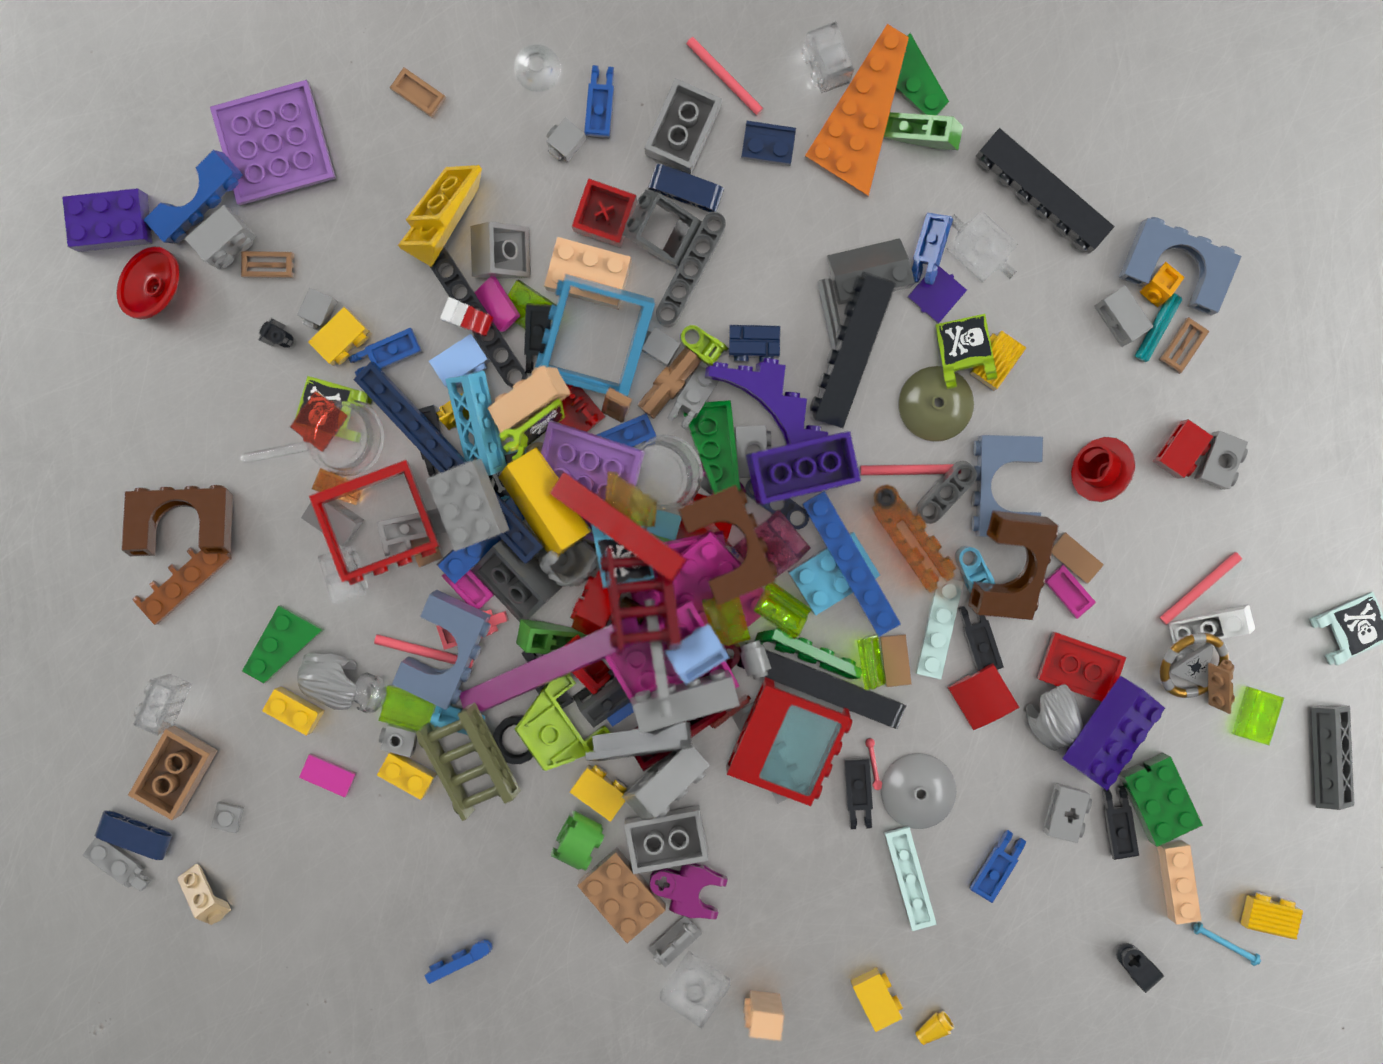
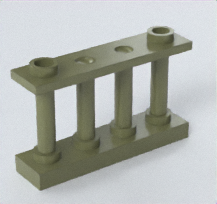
[416,702,521,821]

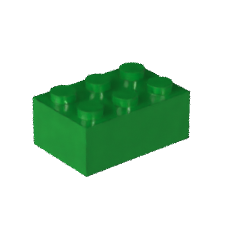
[1118,753,1203,847]

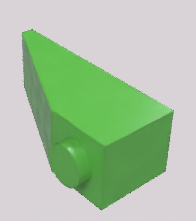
[883,112,963,151]
[516,619,587,654]

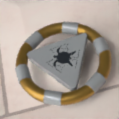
[1160,633,1229,698]

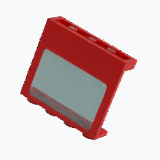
[726,677,853,806]

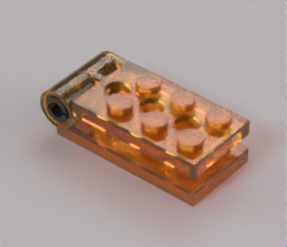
[872,485,957,593]

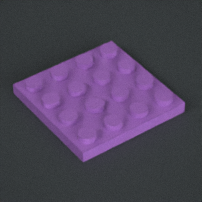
[210,80,336,206]
[541,421,645,542]

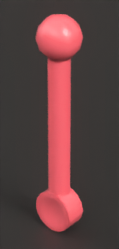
[865,738,882,790]

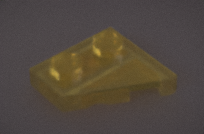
[605,471,657,527]

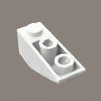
[1168,604,1255,644]

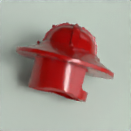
[1071,437,1136,502]

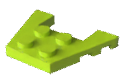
[514,673,610,771]

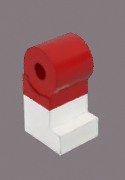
[440,297,494,336]

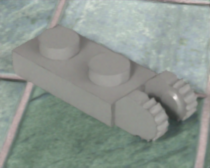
[668,365,719,429]

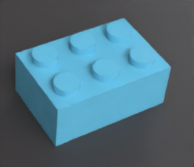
[788,532,881,615]

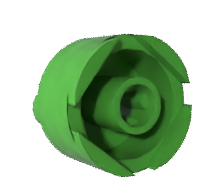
[551,810,604,871]

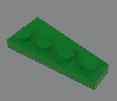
[682,400,740,494]
[755,627,863,680]

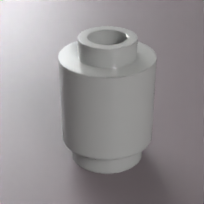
[740,640,771,679]

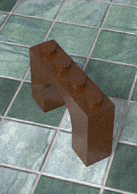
[122,485,233,557]
[678,485,778,605]
[968,510,1059,620]

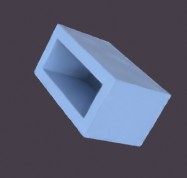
[429,334,491,388]
[665,624,730,685]

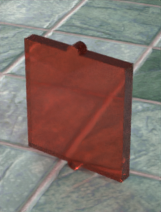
[290,391,349,452]
[710,694,751,729]

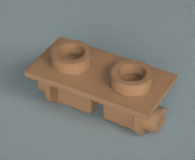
[1208,660,1235,714]

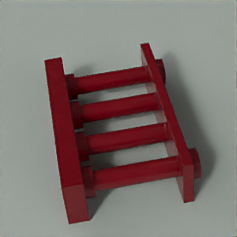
[600,543,682,655]

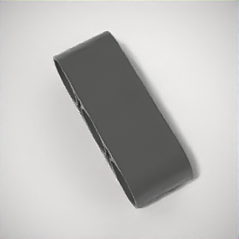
[917,461,977,524]

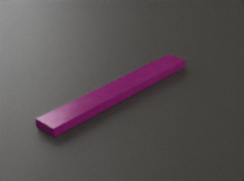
[460,617,641,713]

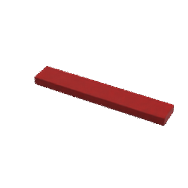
[550,472,688,581]

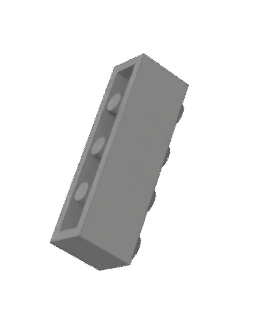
[630,669,740,734]

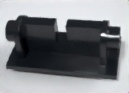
[258,318,294,348]

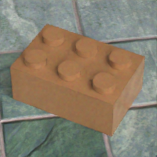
[128,725,218,820]
[577,848,666,943]

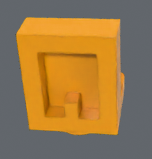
[1140,261,1185,307]

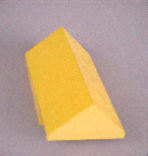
[398,165,482,267]
[498,448,592,557]

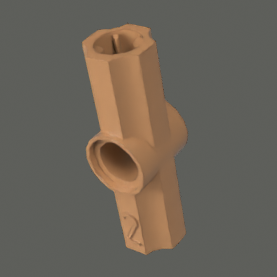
[637,347,702,419]

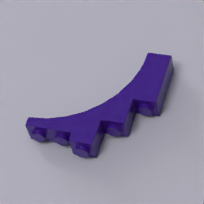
[705,358,828,492]

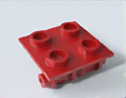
[558,383,606,432]

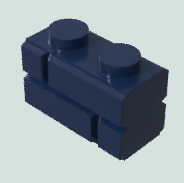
[729,325,780,362]

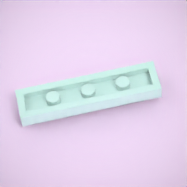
[916,576,964,679]
[884,826,937,931]

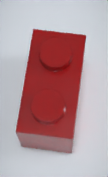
[1153,419,1213,479]

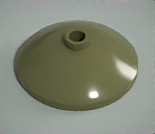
[898,366,974,442]

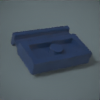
[741,121,796,166]

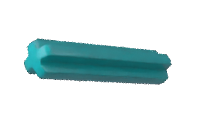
[1135,293,1182,362]

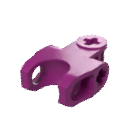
[650,863,728,919]

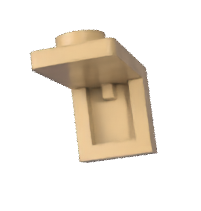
[178,864,231,925]

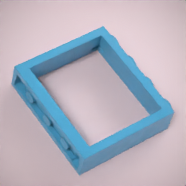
[535,274,655,397]

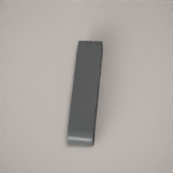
[656,212,726,327]

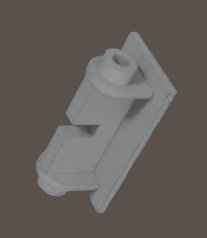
[648,916,702,968]

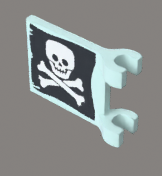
[1310,592,1383,665]

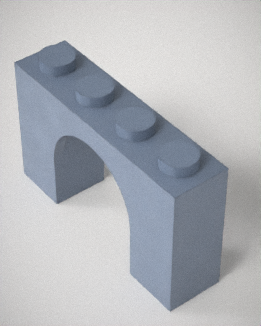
[1119,217,1242,315]
[972,435,1043,537]
[392,590,491,710]

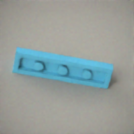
[445,370,506,475]

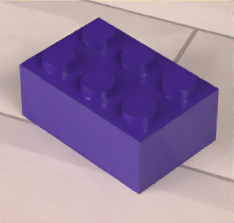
[62,188,153,252]

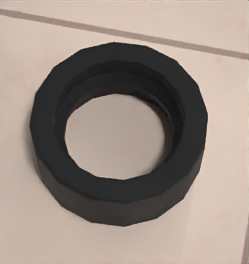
[493,715,533,764]

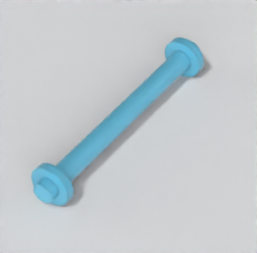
[1193,922,1261,966]

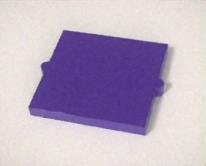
[907,266,967,324]

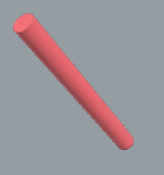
[686,37,763,116]
[860,464,961,475]
[1160,552,1242,625]
[374,634,474,669]

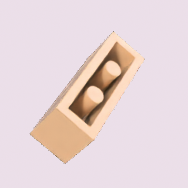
[488,366,571,433]
[1157,840,1201,925]
[743,990,784,1041]

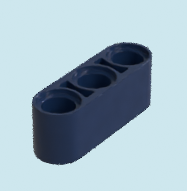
[648,164,724,212]
[745,479,809,529]
[94,810,172,860]

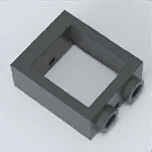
[622,189,702,266]

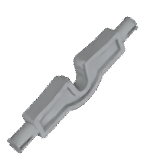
[644,599,672,717]

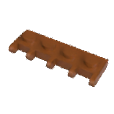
[132,547,232,625]

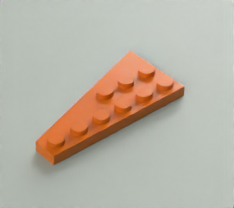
[805,24,909,196]

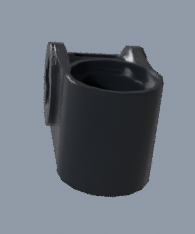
[1116,943,1165,993]

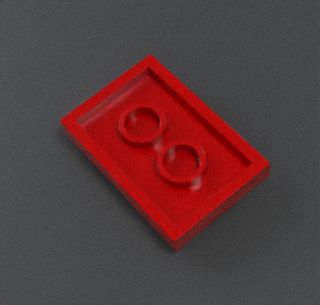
[1037,632,1127,702]

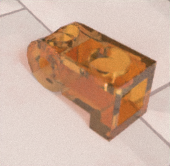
[311,468,363,505]

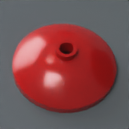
[116,247,179,319]

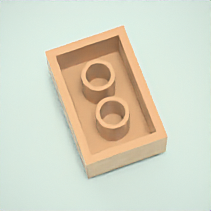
[544,237,632,310]

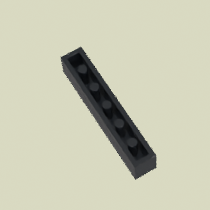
[976,128,1115,254]
[810,271,896,428]

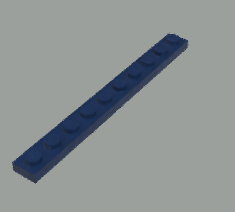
[353,362,546,564]

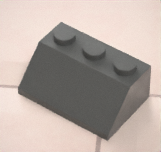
[827,238,915,305]
[472,539,562,622]

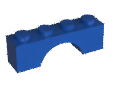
[144,150,243,244]

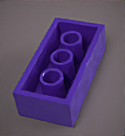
[745,431,861,504]
[1062,676,1165,790]

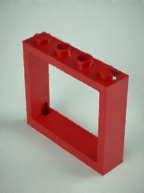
[309,460,440,585]

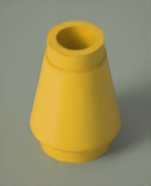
[915,1011,954,1045]

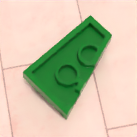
[896,33,949,115]
[242,605,324,684]

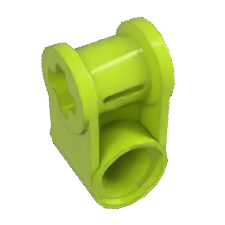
[680,325,729,366]

